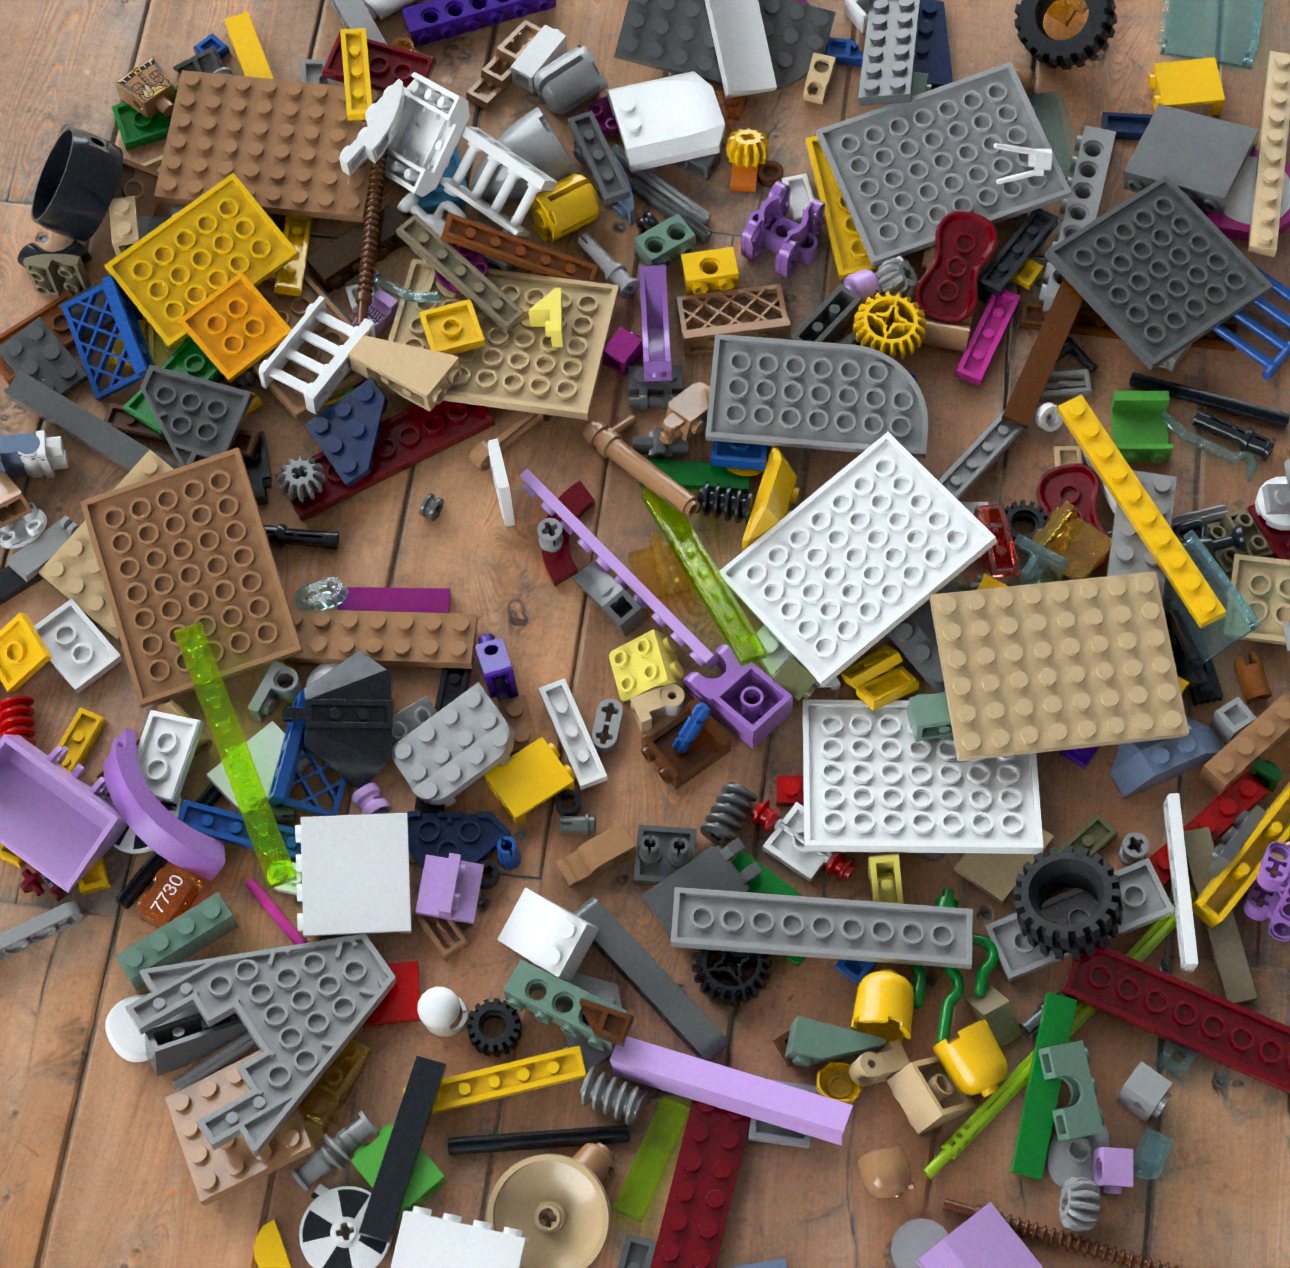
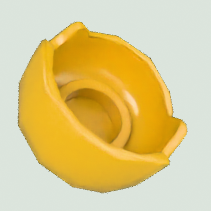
[816,1062,862,1104]

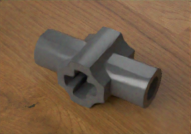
[633,428,688,460]

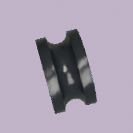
[635,212,659,233]
[555,789,582,816]
[478,860,499,890]

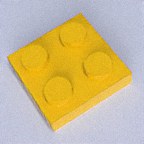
[419,299,485,355]
[0,613,53,693]

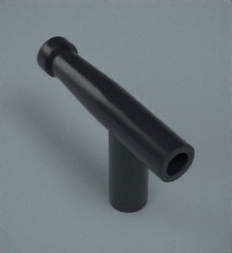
[1056,336,1098,374]

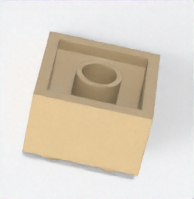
[887,1056,976,1134]

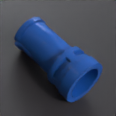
[497,836,521,870]

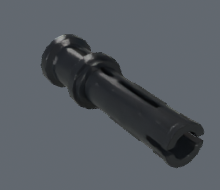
[1192,409,1277,462]
[264,523,339,549]

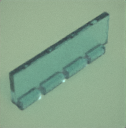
[1029,90,1079,180]

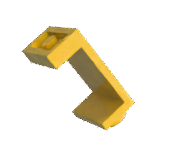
[1148,57,1225,116]
[484,737,576,828]

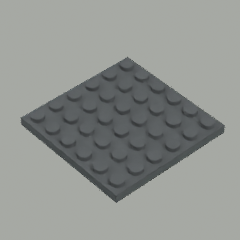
[1045,175,1273,371]

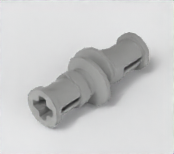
[290,1110,379,1192]

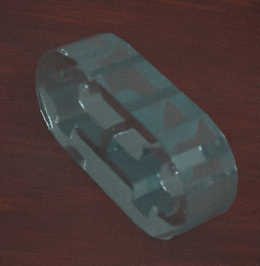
[294,577,348,610]

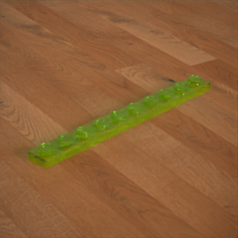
[174,622,297,889]

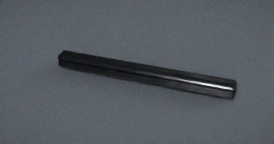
[1129,372,1290,428]
[116,783,222,909]
[448,1125,630,1155]

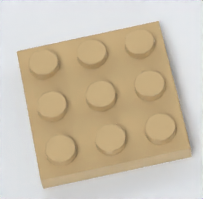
[1223,554,1290,645]

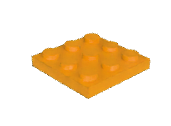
[178,271,292,383]

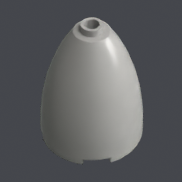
[470,106,579,202]

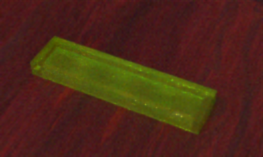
[613,1097,690,1222]

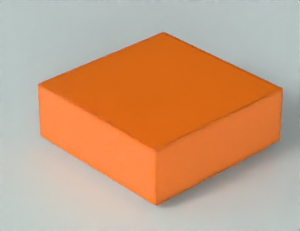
[730,164,758,192]

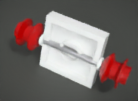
[751,800,857,883]

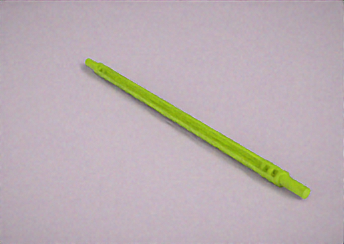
[923,887,1196,1179]

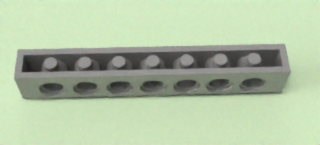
[1039,125,1116,311]

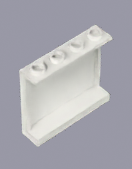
[295,813,412,938]
[391,1206,529,1268]

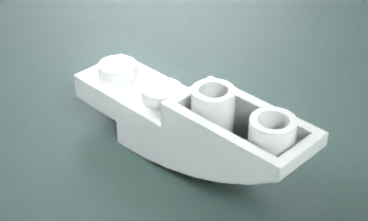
[339,79,405,176]

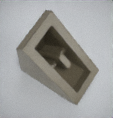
[965,985,1023,1048]

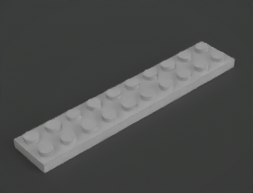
[670,887,973,969]

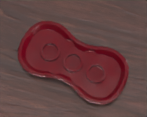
[915,211,998,323]
[1036,463,1111,575]

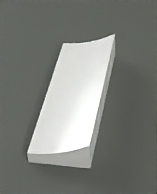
[705,0,777,99]

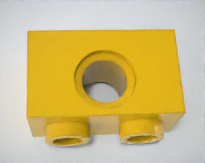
[681,247,739,295]

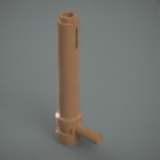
[583,415,700,516]

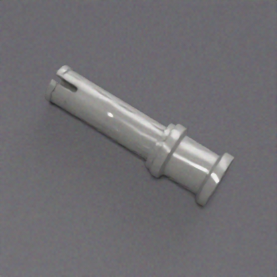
[577,232,640,299]

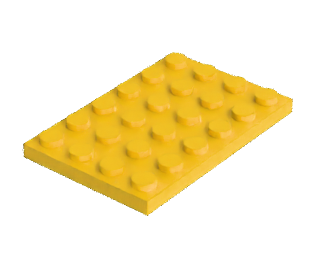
[104,173,299,349]

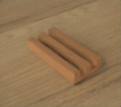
[412,910,470,961]

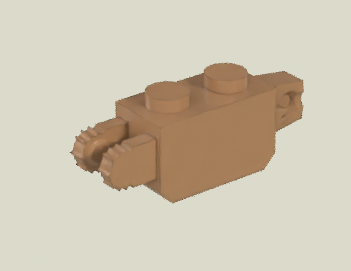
[659,382,710,445]

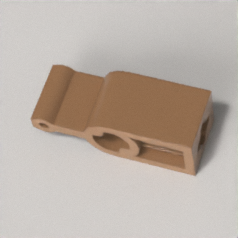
[555,822,636,888]

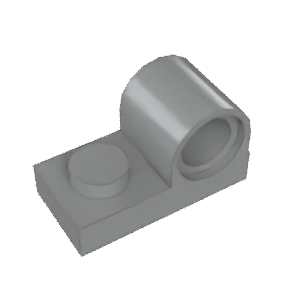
[248,661,302,723]

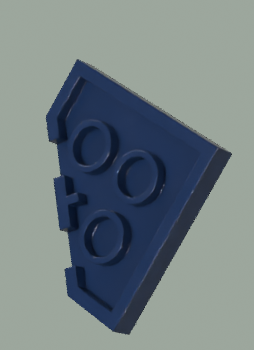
[305,378,388,488]
[407,811,511,869]

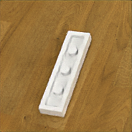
[538,678,608,790]

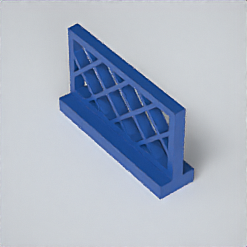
[61,275,155,401]
[266,690,347,816]

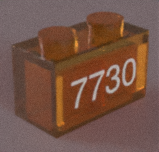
[136,862,203,929]

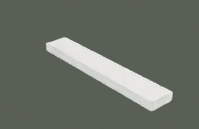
[1163,793,1198,973]

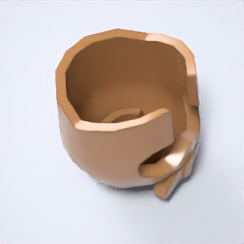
[857,1144,916,1199]

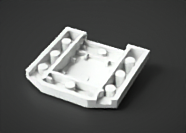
[607,71,726,172]
[384,72,470,197]

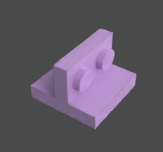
[415,853,484,924]

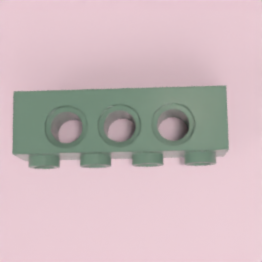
[503,959,628,1051]

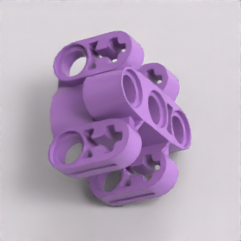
[741,181,825,278]
[1243,842,1290,942]

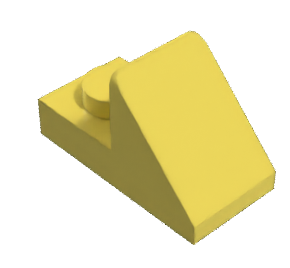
[529,288,563,348]
[868,853,904,904]

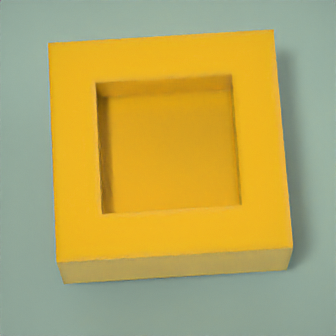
[1013,259,1044,291]

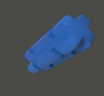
[672,703,711,754]

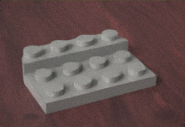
[392,682,516,806]

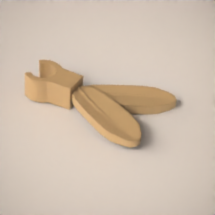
[415,258,456,302]

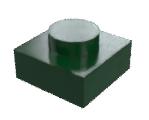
[1250,758,1284,792]

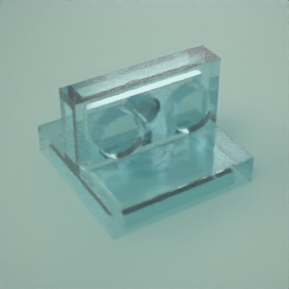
[1008,534,1069,586]

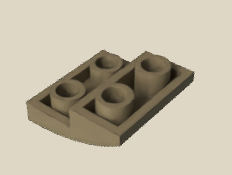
[23,254,92,297]
[1194,507,1274,578]

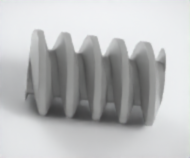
[580,1066,648,1126]

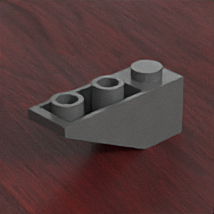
[572,560,647,637]

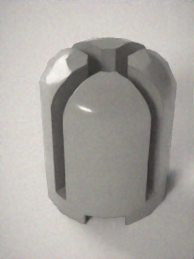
[534,44,608,116]

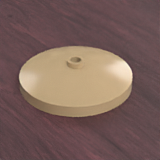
[487,1154,611,1268]

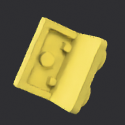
[609,629,684,702]

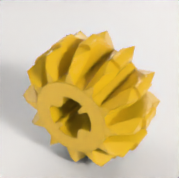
[726,128,770,168]

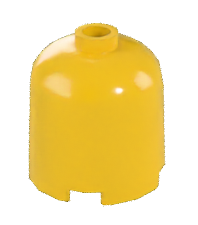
[851,969,914,1046]
[933,1019,1008,1098]

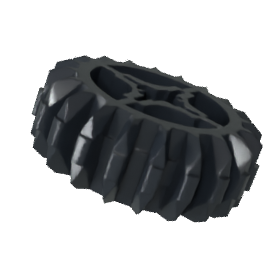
[692,949,772,1007]

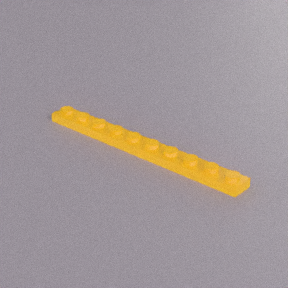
[1057,395,1227,629]

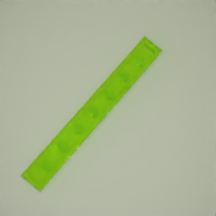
[641,489,767,666]

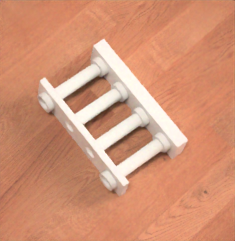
[439,126,557,237]
[259,296,376,415]

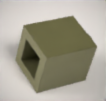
[772,655,817,701]

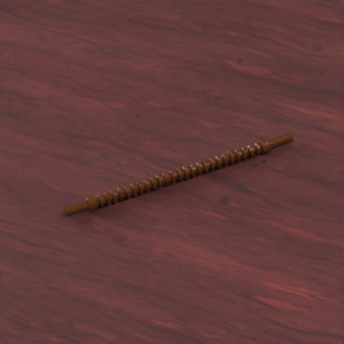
[355,148,388,326]
[942,1198,1186,1268]

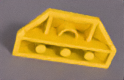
[742,446,801,552]

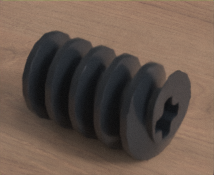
[695,481,755,525]

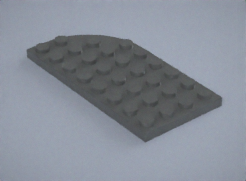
[614,0,836,93]

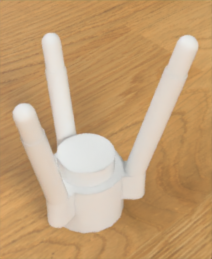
[994,143,1052,184]

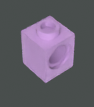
[1093,1147,1133,1194]

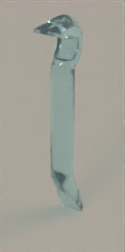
[351,270,441,302]
[1160,410,1257,482]

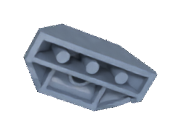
[1110,716,1224,799]

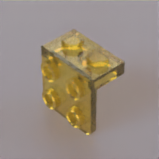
[1031,501,1113,580]

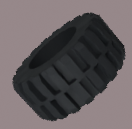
[1014,0,1117,70]

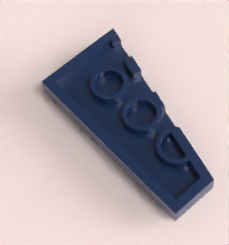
[914,0,953,90]

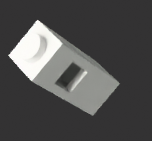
[511,25,567,93]

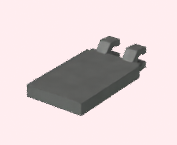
[641,838,762,939]

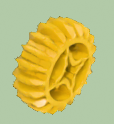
[853,291,927,360]

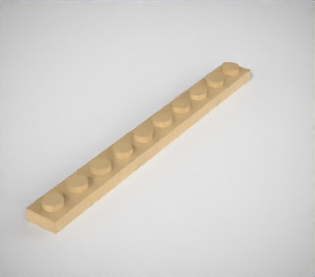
[1248,51,1290,257]

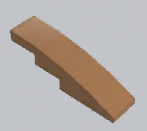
[466,20,542,110]

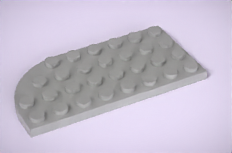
[705,334,928,458]

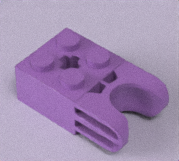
[683,644,793,749]

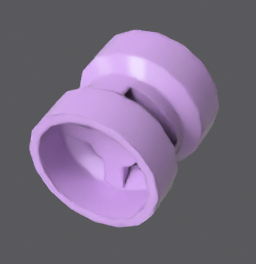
[352,783,391,814]

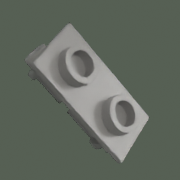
[392,695,437,745]

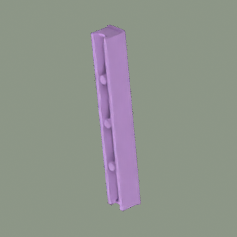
[610,1037,853,1146]

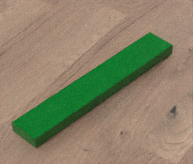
[1009,992,1077,1180]

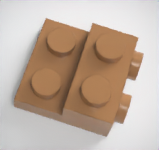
[108,158,159,217]
[491,695,537,756]

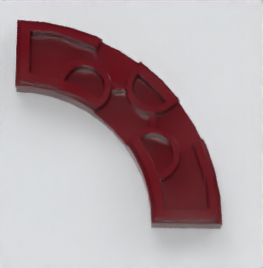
[542,480,595,587]

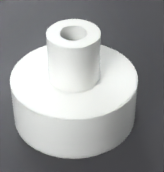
[1035,402,1063,432]

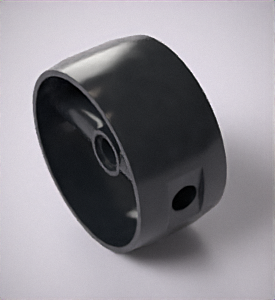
[31,127,123,242]

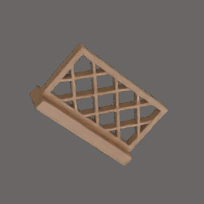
[676,284,791,356]

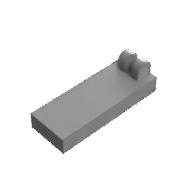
[7,515,79,582]

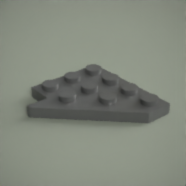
[140,365,253,467]

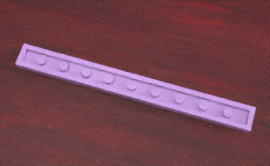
[520,469,719,669]

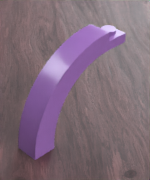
[639,264,672,382]
[103,728,225,881]

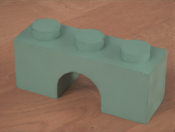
[1038,1040,1104,1141]

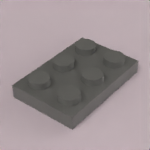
[0,317,88,397]

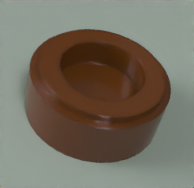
[758,161,784,188]

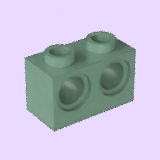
[634,213,696,269]

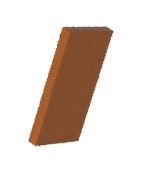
[0,291,93,385]

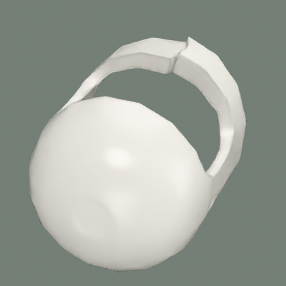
[417,986,469,1037]

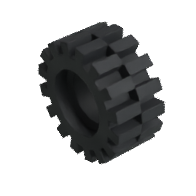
[998,500,1050,555]
[466,998,522,1057]

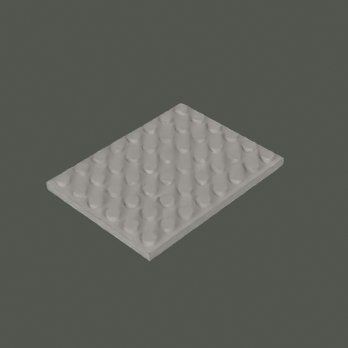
[816,62,1072,267]

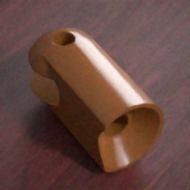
[1234,652,1272,704]

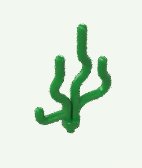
[910,888,999,1044]

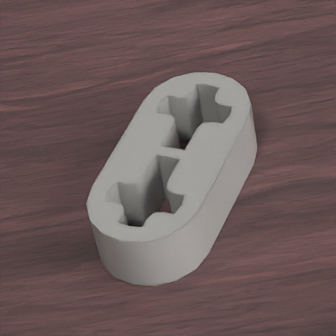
[592,699,623,753]

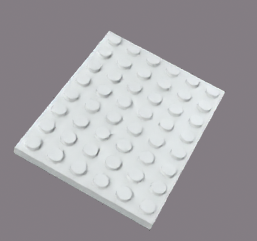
[718,432,997,688]
[802,699,1043,854]

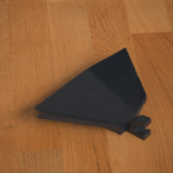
[282,650,393,789]

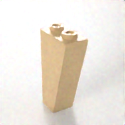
[348,335,462,412]

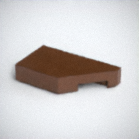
[579,998,634,1047]

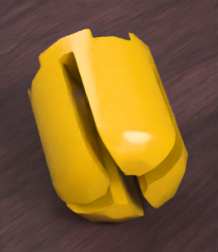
[529,174,600,242]

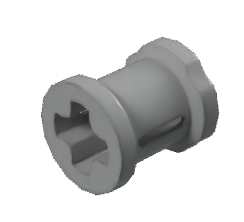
[537,518,564,553]
[1118,832,1149,866]

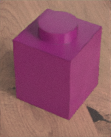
[603,327,643,376]

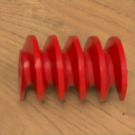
[0,696,36,746]

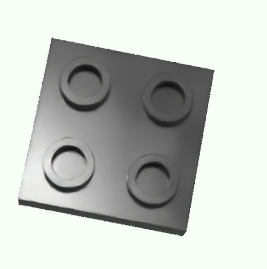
[633,825,697,885]

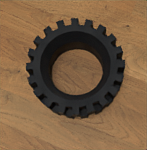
[1013,846,1123,960]

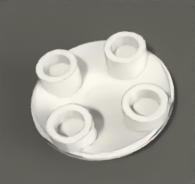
[0,503,47,549]

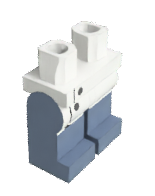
[0,430,69,479]

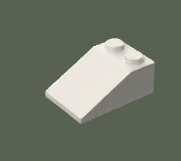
[497,887,599,981]

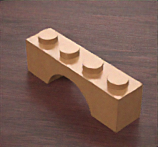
[1198,694,1290,797]

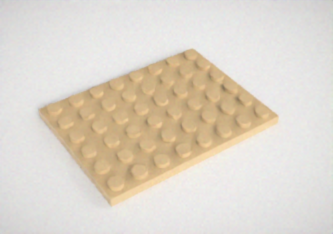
[375,259,619,420]
[929,571,1189,761]

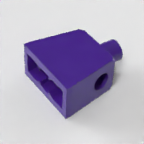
[475,634,519,701]

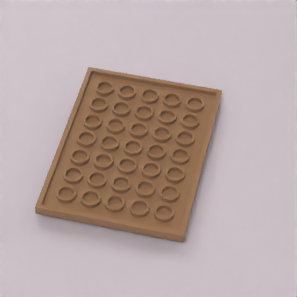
[154,70,384,223]
[80,447,303,708]

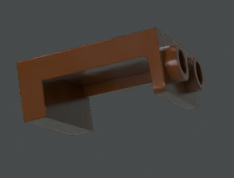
[640,698,731,790]

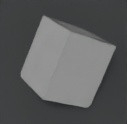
[1209,697,1256,745]

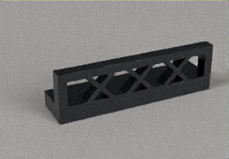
[977,208,1059,302]

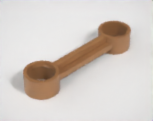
[469,412,554,471]

